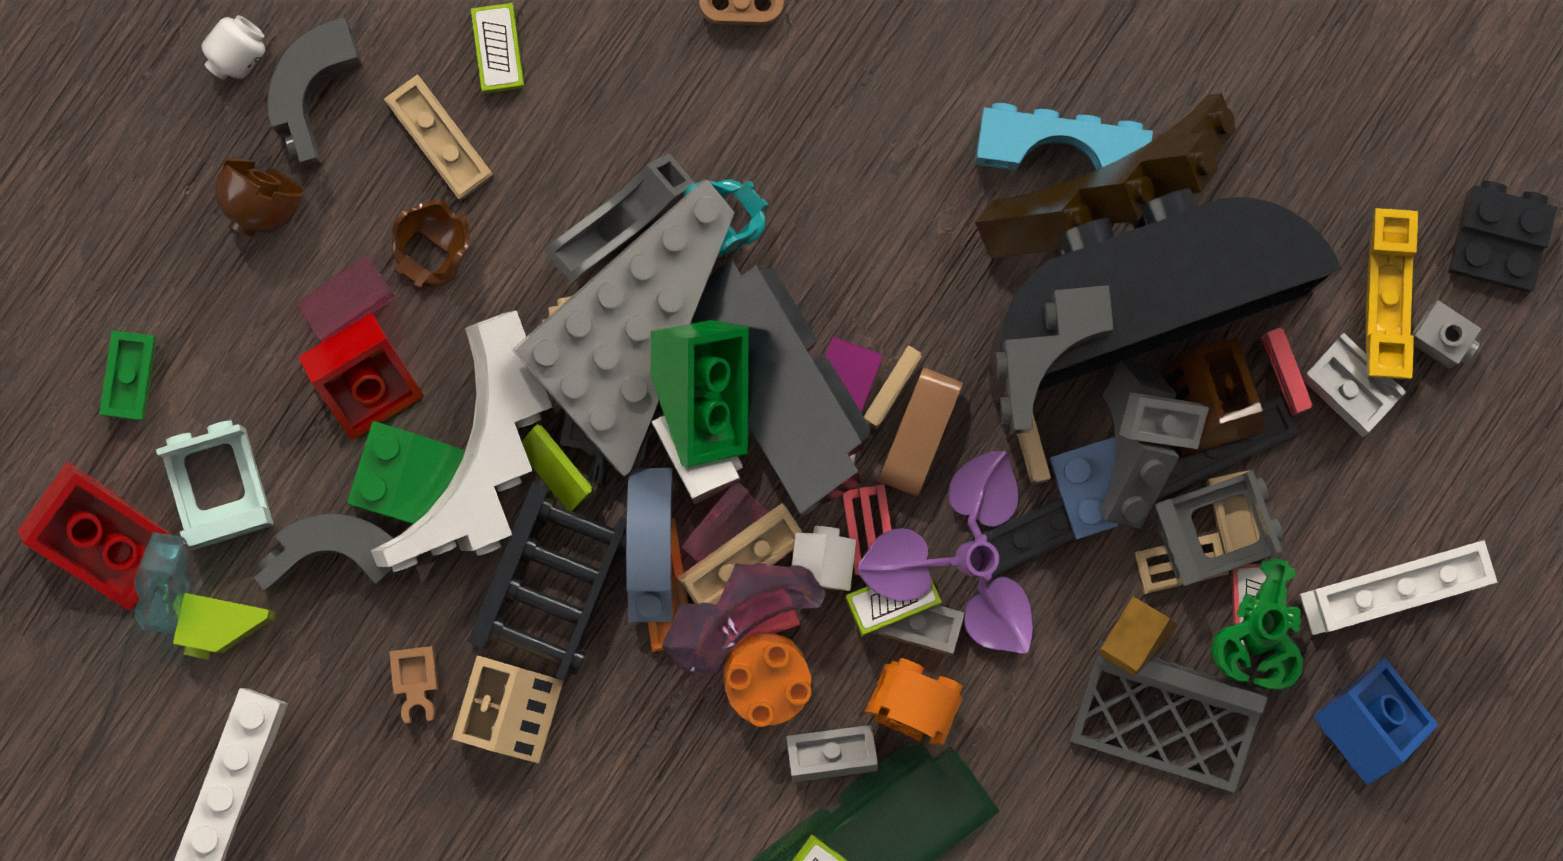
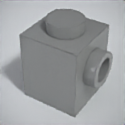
[1411,300,1481,369]

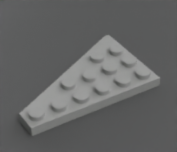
[512,180,735,476]

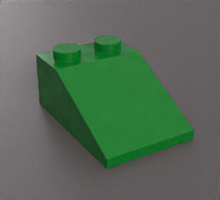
[650,320,749,467]
[347,421,465,525]

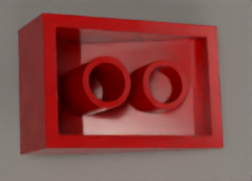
[17,461,180,611]

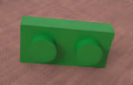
[99,330,157,422]

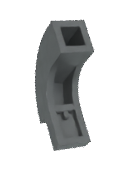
[268,17,363,170]
[253,514,397,592]

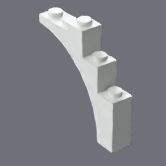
[371,311,552,572]

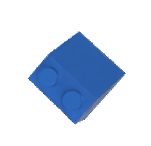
[1313,657,1438,785]

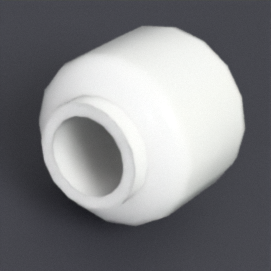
[202,15,265,80]

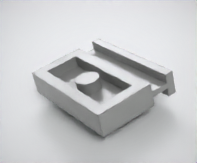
[1302,333,1406,437]

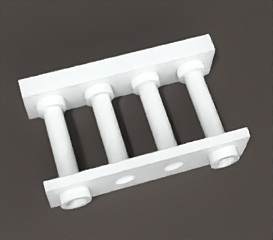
[1299,540,1498,635]

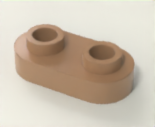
[699,0,784,26]

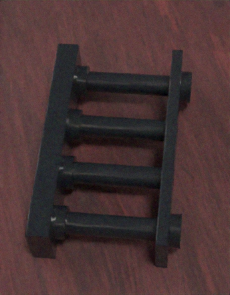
[467,481,627,681]

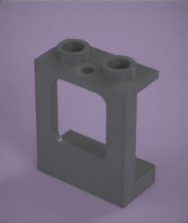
[1151,470,1285,588]

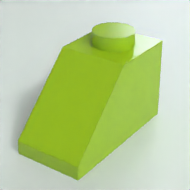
[173,593,275,660]

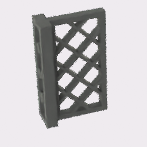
[1069,640,1268,793]

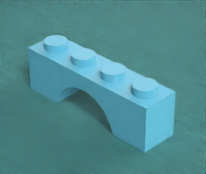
[975,103,1153,171]

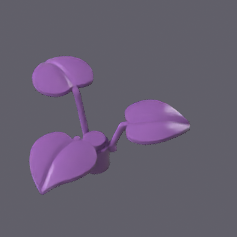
[858,451,1033,653]

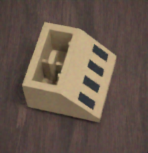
[452,655,564,763]

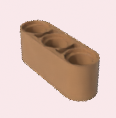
[878,367,963,497]

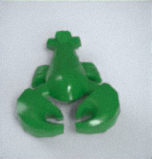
[1210,558,1303,690]

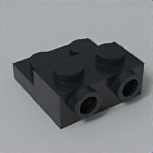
[1448,181,1557,293]

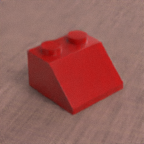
[299,312,424,441]

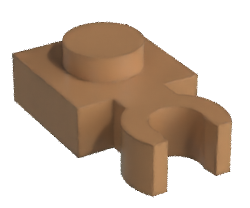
[389,646,438,724]

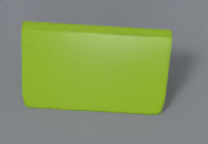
[522,424,594,512]

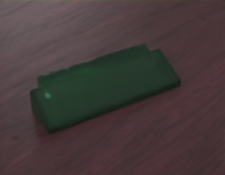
[753,742,1000,861]

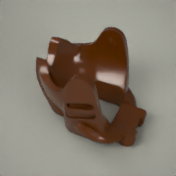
[392,199,470,290]

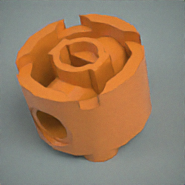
[722,631,811,727]
[864,658,963,747]

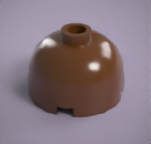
[215,157,304,236]

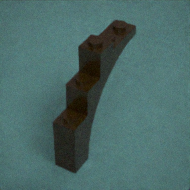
[975,93,1236,258]

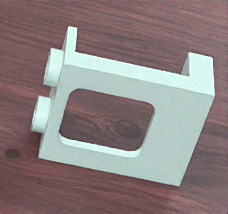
[156,420,274,550]

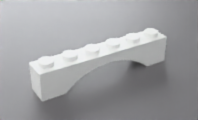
[174,688,288,861]

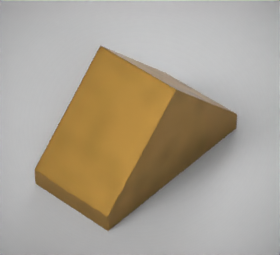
[1099,596,1177,677]

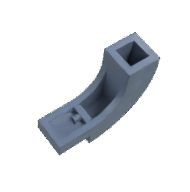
[626,468,673,622]

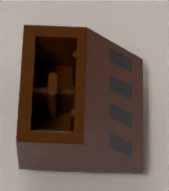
[1161,337,1264,457]

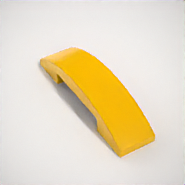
[1366,208,1418,379]

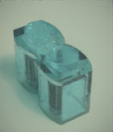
[134,532,191,634]

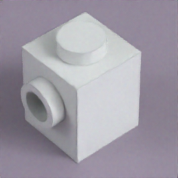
[790,526,856,591]

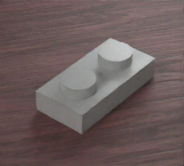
[1119,392,1209,449]
[873,605,965,656]
[786,725,878,782]

